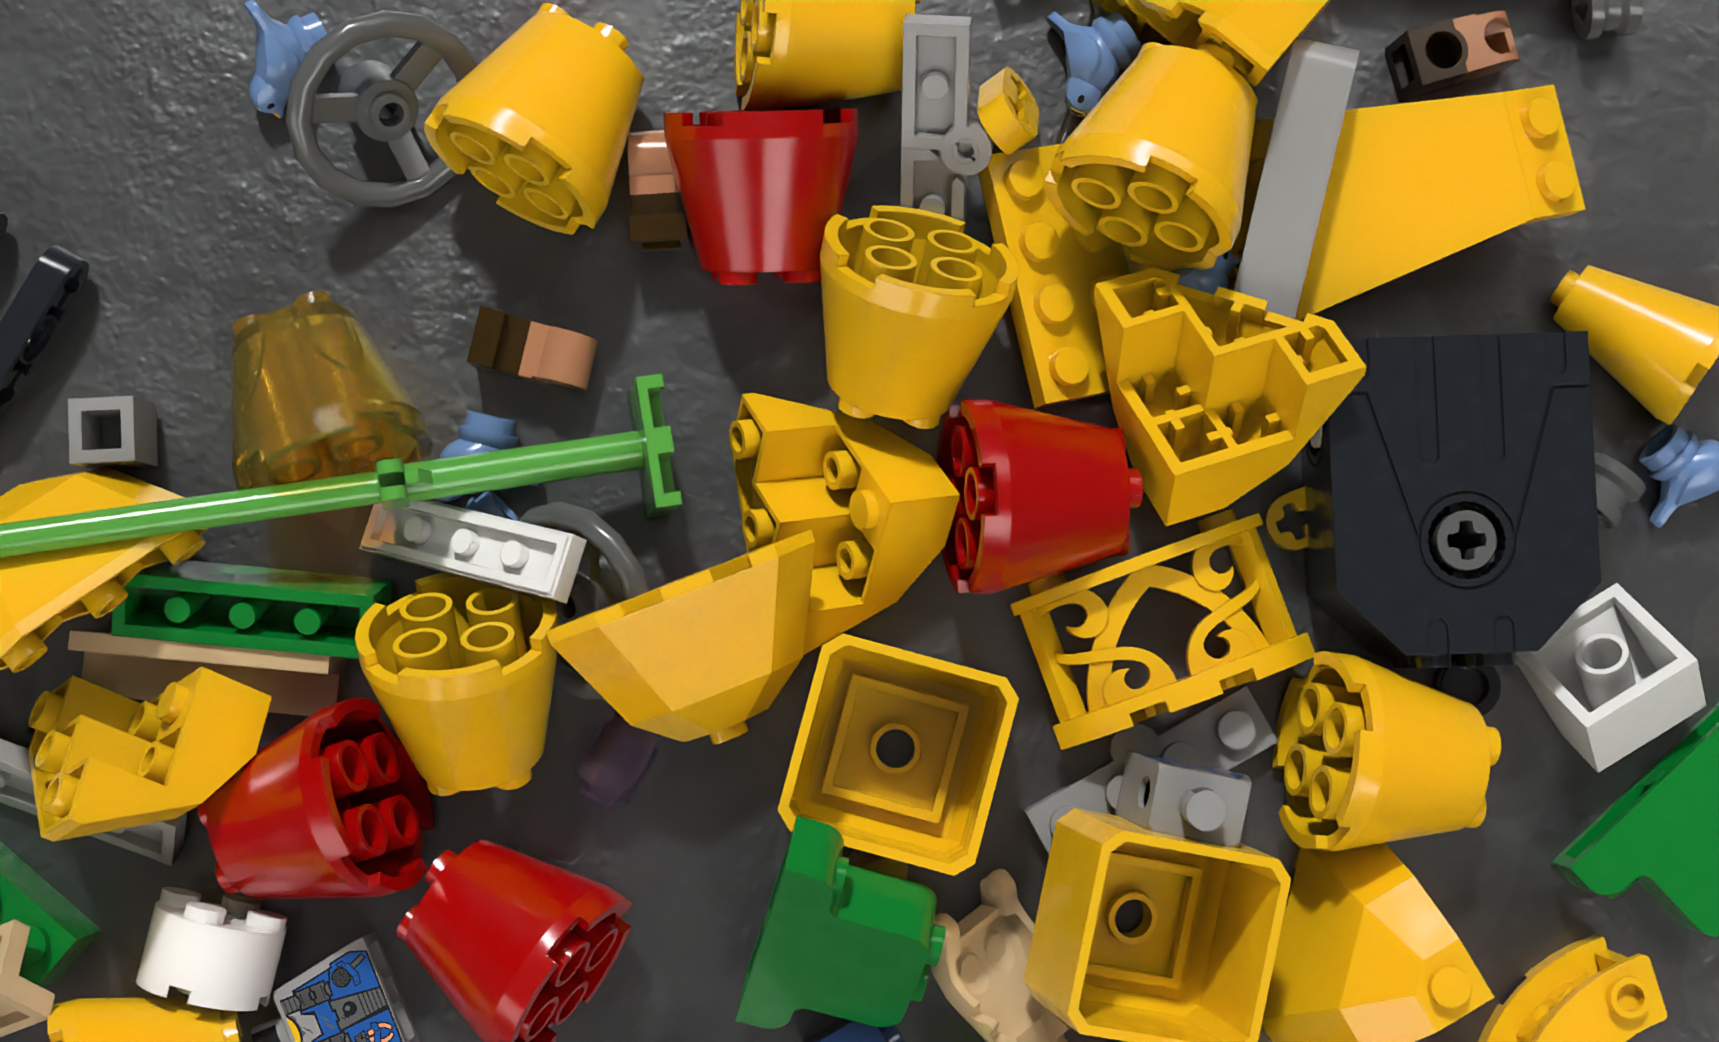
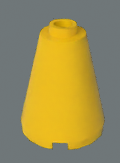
[1549,265,1719,426]

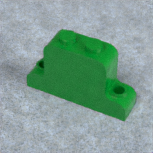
[1551,702,1719,937]
[735,816,946,1029]

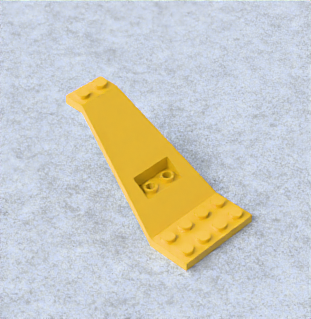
[978,84,1586,409]

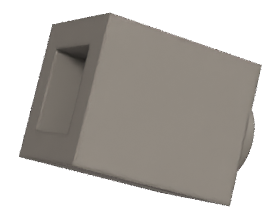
[68,396,158,469]

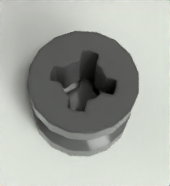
[1571,0,1643,40]
[1594,452,1646,532]

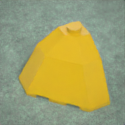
[1091,0,1331,87]
[1094,267,1367,527]
[545,529,816,745]
[1261,843,1495,1042]

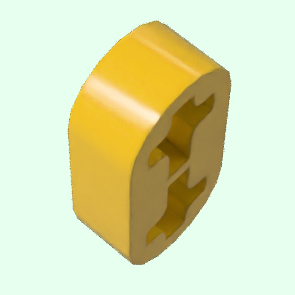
[977,66,1039,155]

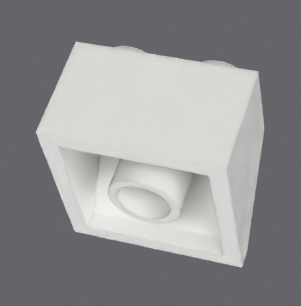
[1516,583,1706,773]

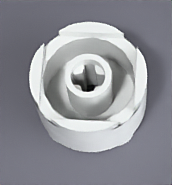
[136,887,287,1011]

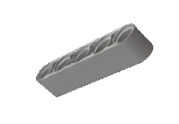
[1234,38,1360,319]

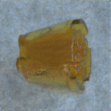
[231,291,433,514]

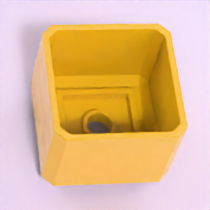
[778,633,1019,876]
[1023,808,1291,1042]

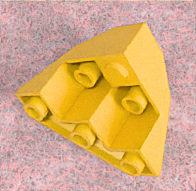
[729,393,960,655]
[0,467,208,673]
[28,666,272,842]

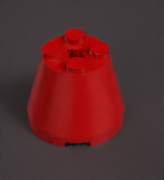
[663,108,859,285]
[936,398,1143,595]
[197,698,434,899]
[396,839,633,1042]

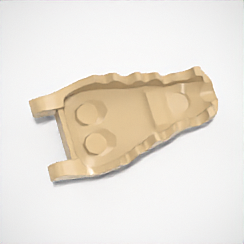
[930,869,1071,1042]

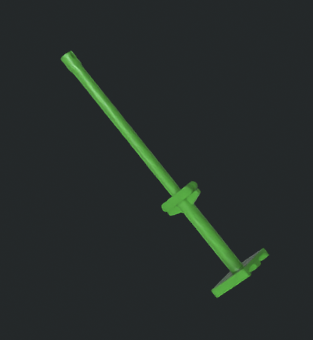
[0,373,682,558]

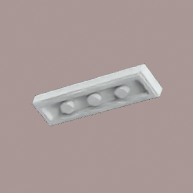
[359,500,587,604]

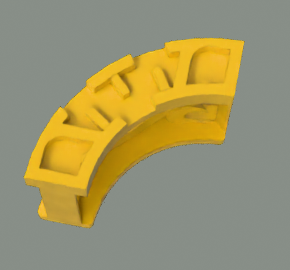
[1010,509,1315,750]
[1478,934,1667,1042]

